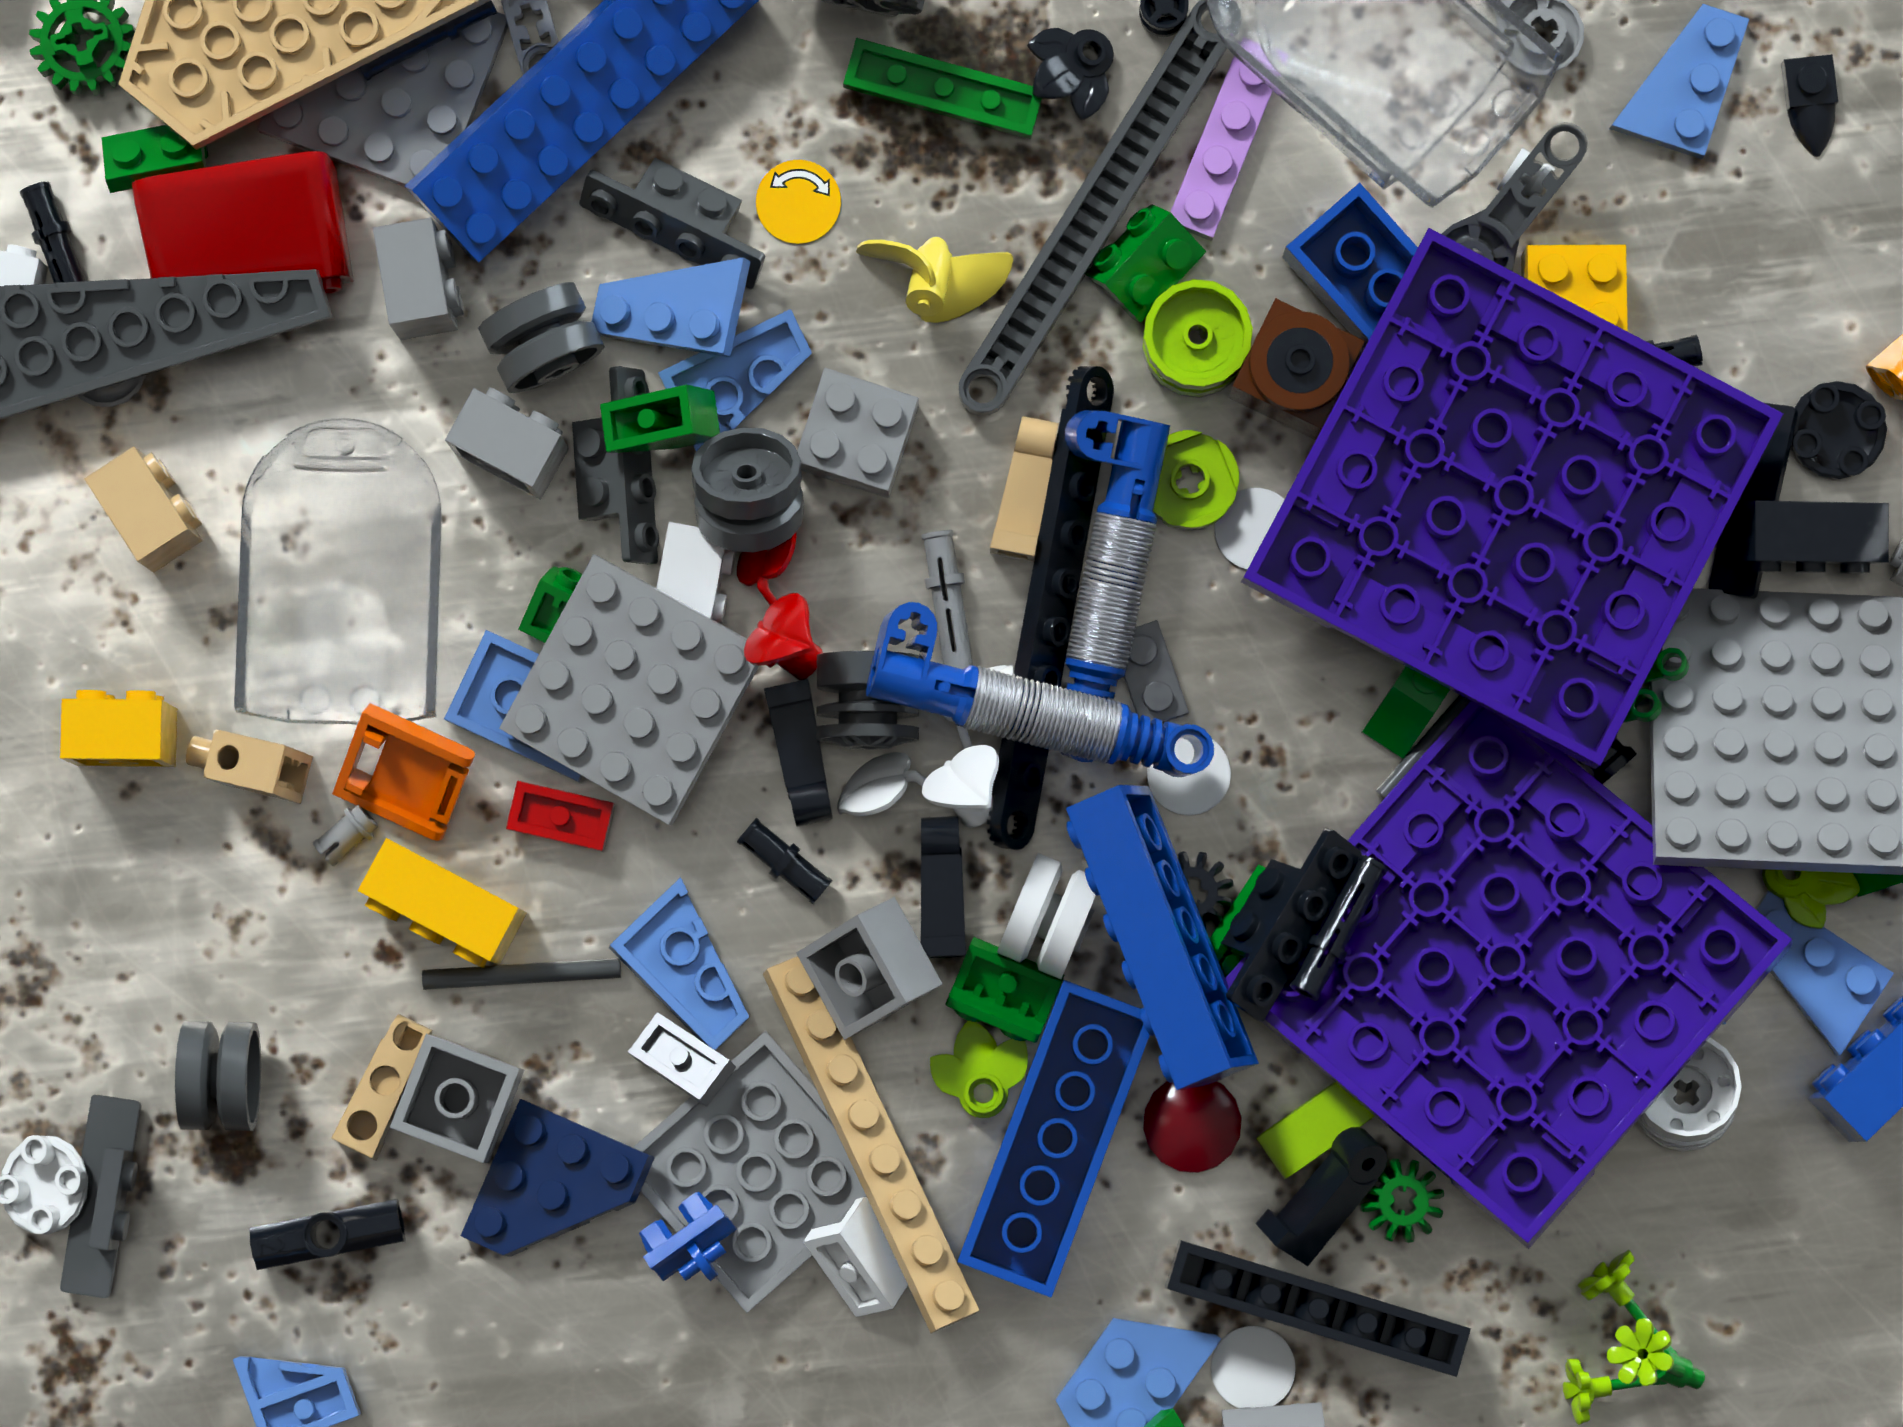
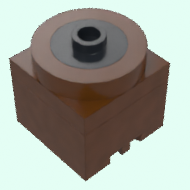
[1228,298,1365,440]

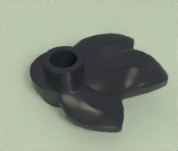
[1027,28,1114,120]

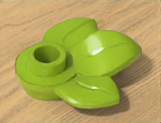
[1762,869,1860,929]
[930,1021,1028,1118]

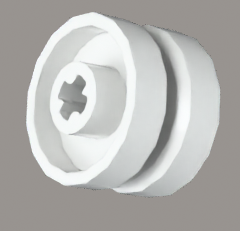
[997,853,1096,979]

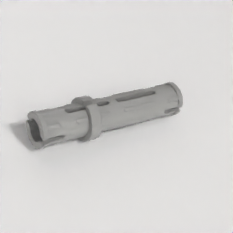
[922,530,973,669]

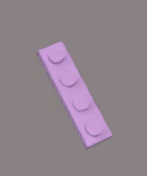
[1171,41,1285,241]

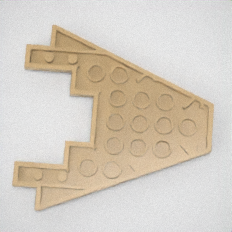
[118,0,491,150]

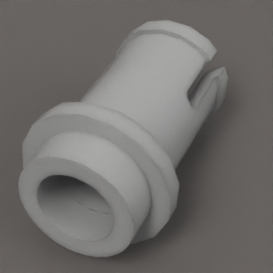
[313,805,378,866]

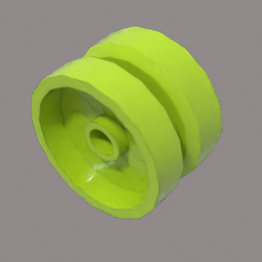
[1142,279,1253,397]

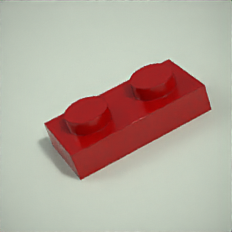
[506,781,615,852]

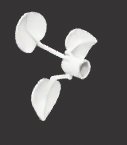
[837,665,1015,828]

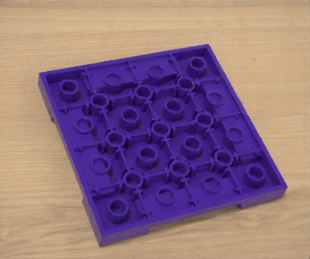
[1241,228,1784,769]
[1225,701,1792,1249]

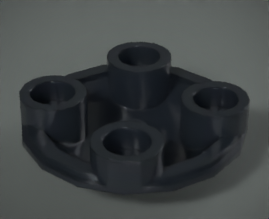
[1791,381,1887,479]

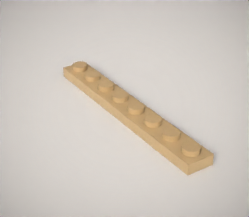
[763,956,979,1334]

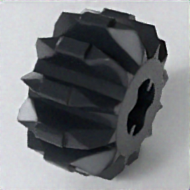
[1178,851,1234,928]

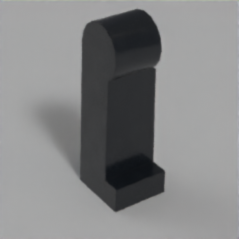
[764,679,833,827]
[920,816,966,959]
[1255,1127,1388,1267]

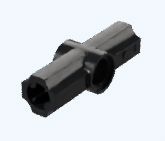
[249,1199,406,1270]

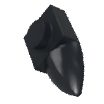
[1781,54,1838,157]

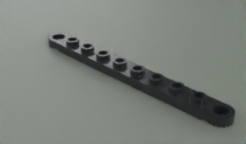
[987,366,1114,850]

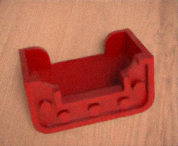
[132,151,354,294]

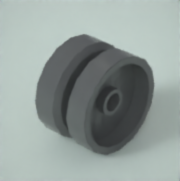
[478,282,605,393]
[691,427,804,553]
[175,1021,261,1131]

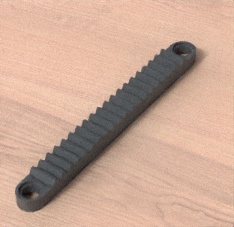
[959,0,1240,416]

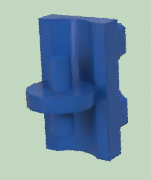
[639,1192,737,1281]

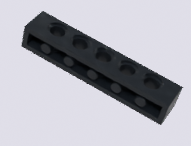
[1165,1240,1471,1377]

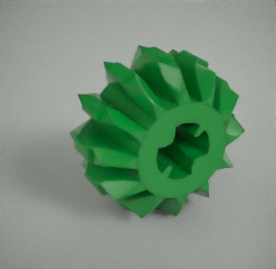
[1359,1158,1444,1243]

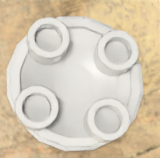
[0,1135,88,1234]

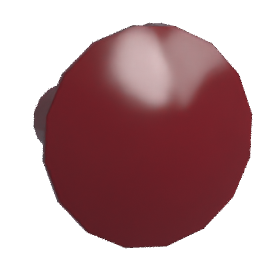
[1143,1081,1242,1173]

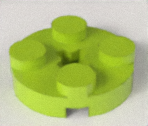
[1153,430,1239,530]

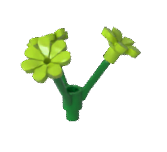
[1563,1249,1705,1425]

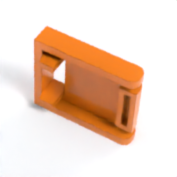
[332,703,475,841]

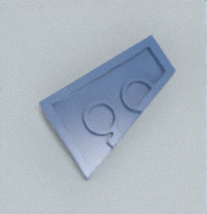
[1609,4,1749,159]
[658,309,812,452]
[1755,891,1894,1056]

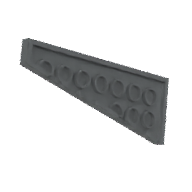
[0,269,333,420]

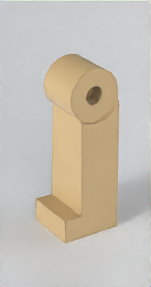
[990,416,1059,562]
[331,1014,433,1161]

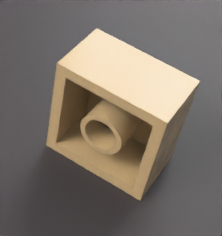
[84,446,203,573]

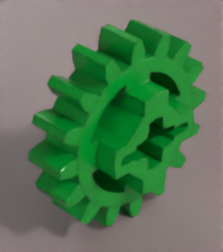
[29,0,136,96]

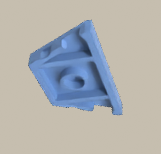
[1055,1318,1221,1427]

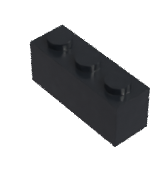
[1732,501,1889,573]

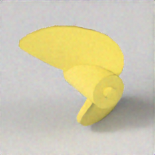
[856,237,1013,323]

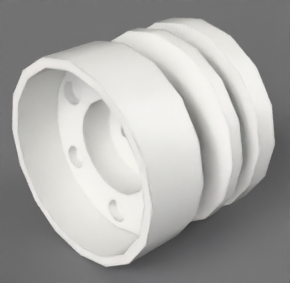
[1638,1038,1742,1152]

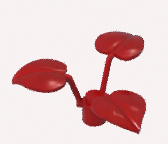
[737,531,823,680]

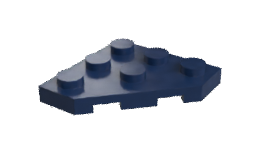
[460,1099,655,1257]

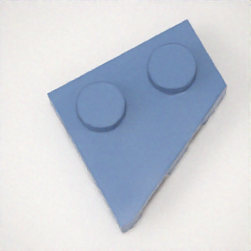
[233,1356,361,1427]

